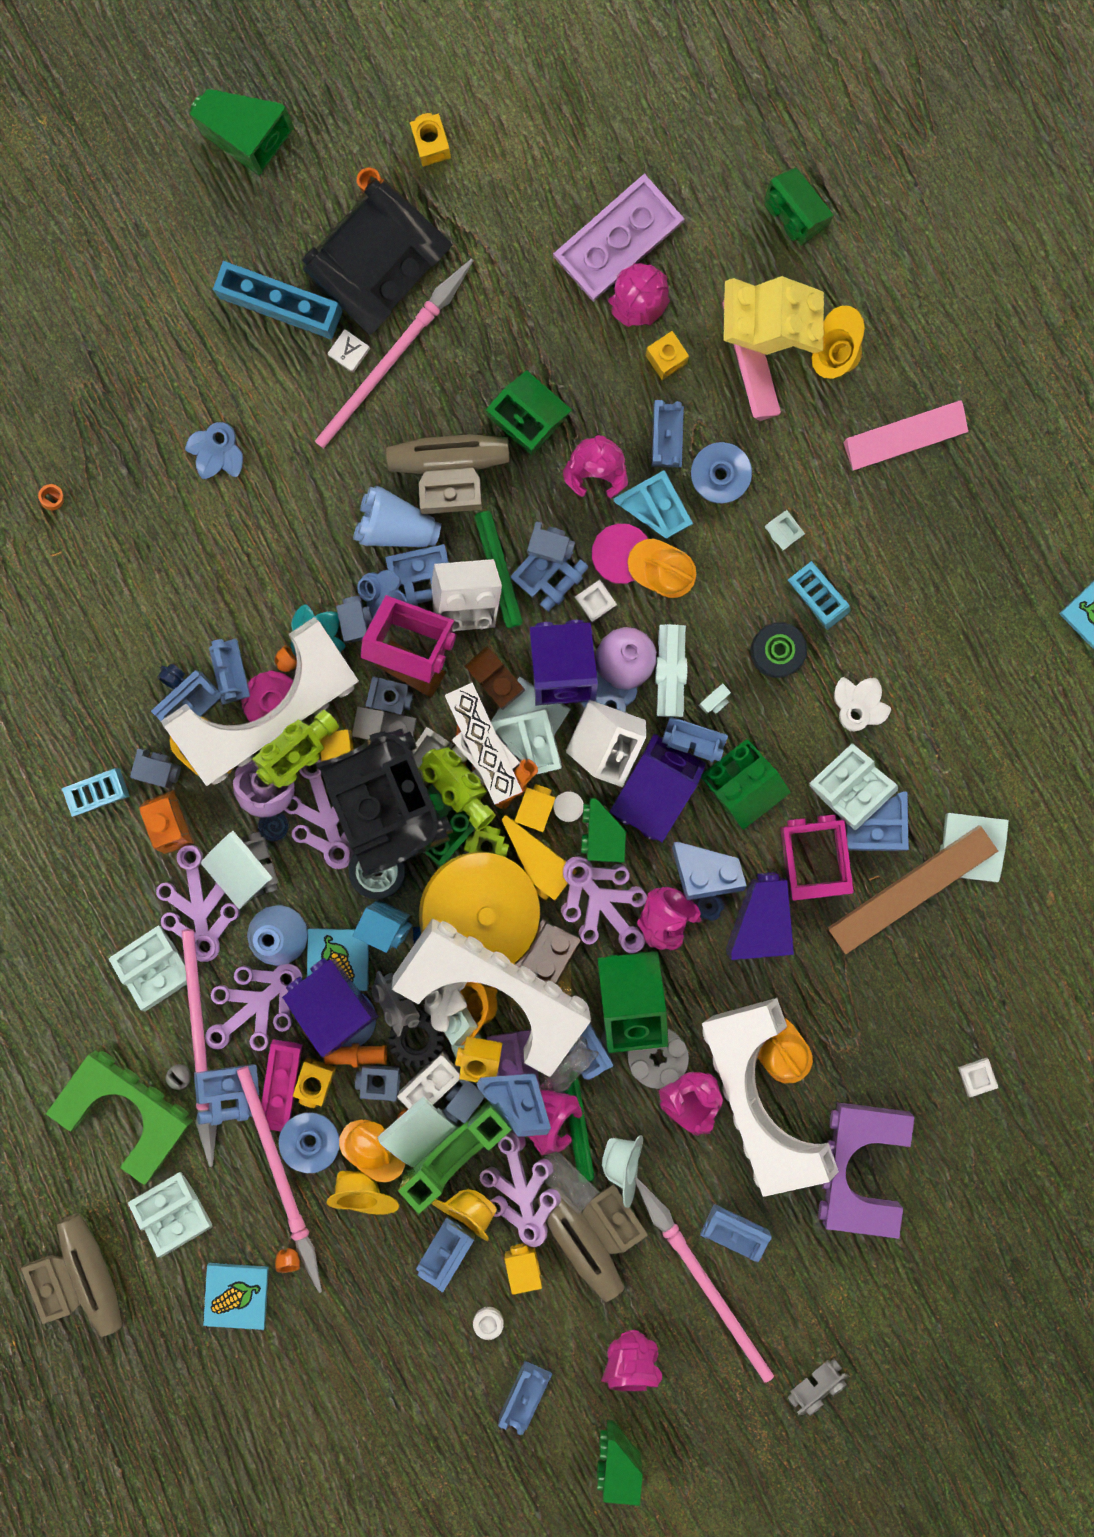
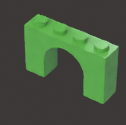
[46,1050,193,1185]
[398,1100,512,1214]

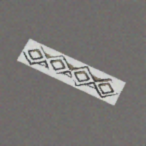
[445,683,522,805]

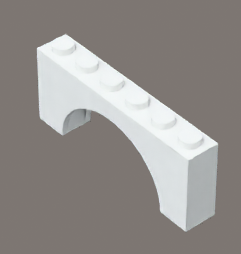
[161,617,359,786]
[392,918,591,1077]
[702,998,839,1197]

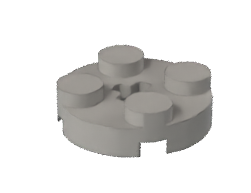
[628,1028,689,1089]

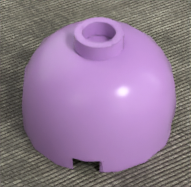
[595,627,657,690]
[233,760,295,818]

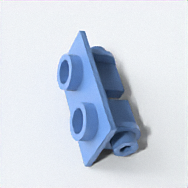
[209,639,251,705]
[662,716,728,762]

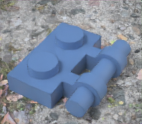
[385,544,449,607]
[510,552,589,612]
[194,1064,259,1126]

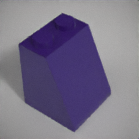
[530,620,598,706]
[609,733,706,842]
[726,872,794,960]
[282,958,379,1057]

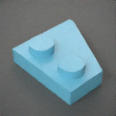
[613,470,694,539]

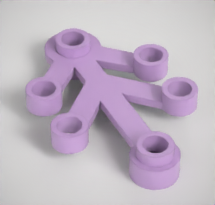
[284,758,354,869]
[156,845,240,962]
[561,856,647,953]
[205,963,302,1051]
[480,1130,561,1247]

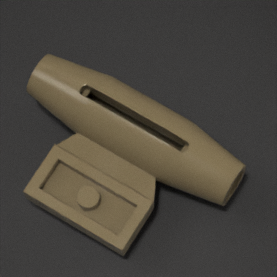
[386,434,510,514]
[536,1183,648,1302]
[21,1213,123,1337]

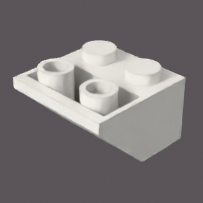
[431,559,502,632]
[566,700,646,787]

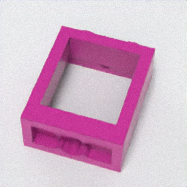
[361,595,457,683]
[780,814,854,901]

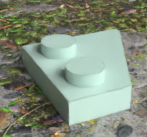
[491,708,562,774]

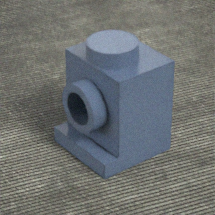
[527,521,575,565]
[336,596,372,644]
[366,676,414,715]
[130,749,181,788]
[355,1064,401,1101]
[442,1080,485,1124]

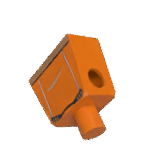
[139,790,194,854]

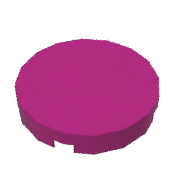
[592,523,648,584]
[241,671,293,722]

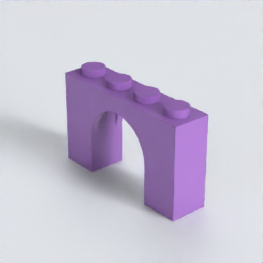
[818,1102,914,1239]

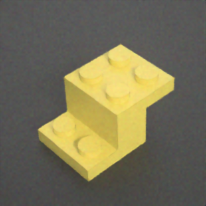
[724,276,824,355]

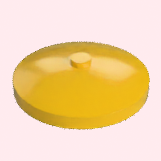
[419,852,540,964]

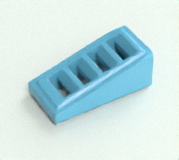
[788,561,851,630]
[62,768,130,817]

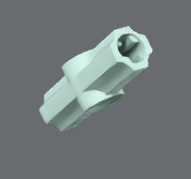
[655,624,687,717]

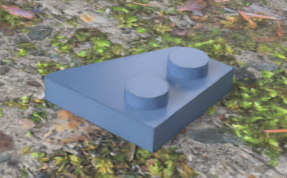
[845,792,909,851]
[672,842,747,900]
[477,1074,551,1137]

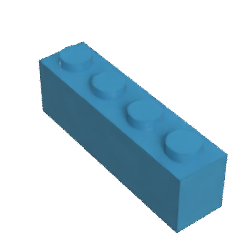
[213,261,342,340]
[352,899,413,953]

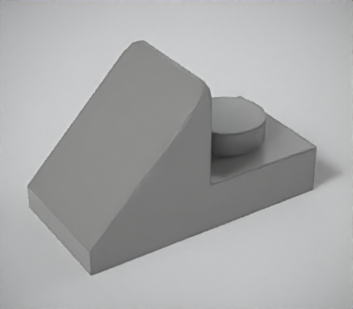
[352,707,417,740]

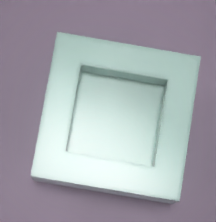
[764,510,805,550]
[698,684,731,714]
[444,1007,478,1046]

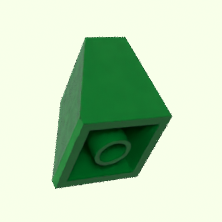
[189,89,294,176]
[597,951,669,1053]

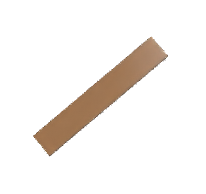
[828,825,998,954]

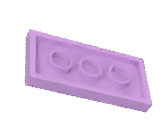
[553,173,684,302]

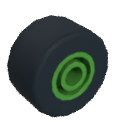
[750,622,807,678]

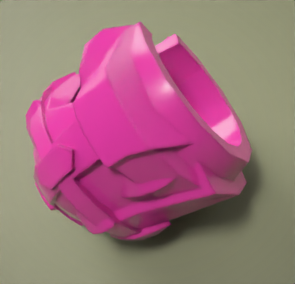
[608,263,670,327]
[563,435,628,498]
[637,887,701,951]
[659,1072,723,1136]
[528,1090,582,1155]
[601,1330,662,1391]

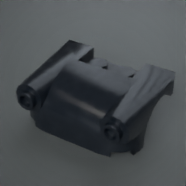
[302,178,453,335]
[316,728,453,879]

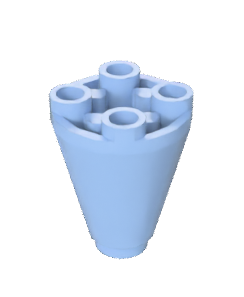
[353,486,441,547]
[247,905,308,966]

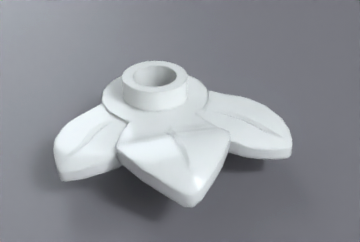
[834,677,891,732]
[424,982,467,1032]

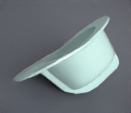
[602,1135,643,1208]

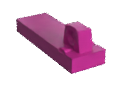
[261,1039,303,1132]

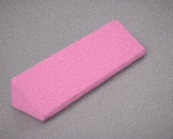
[723,300,781,421]
[843,400,968,471]

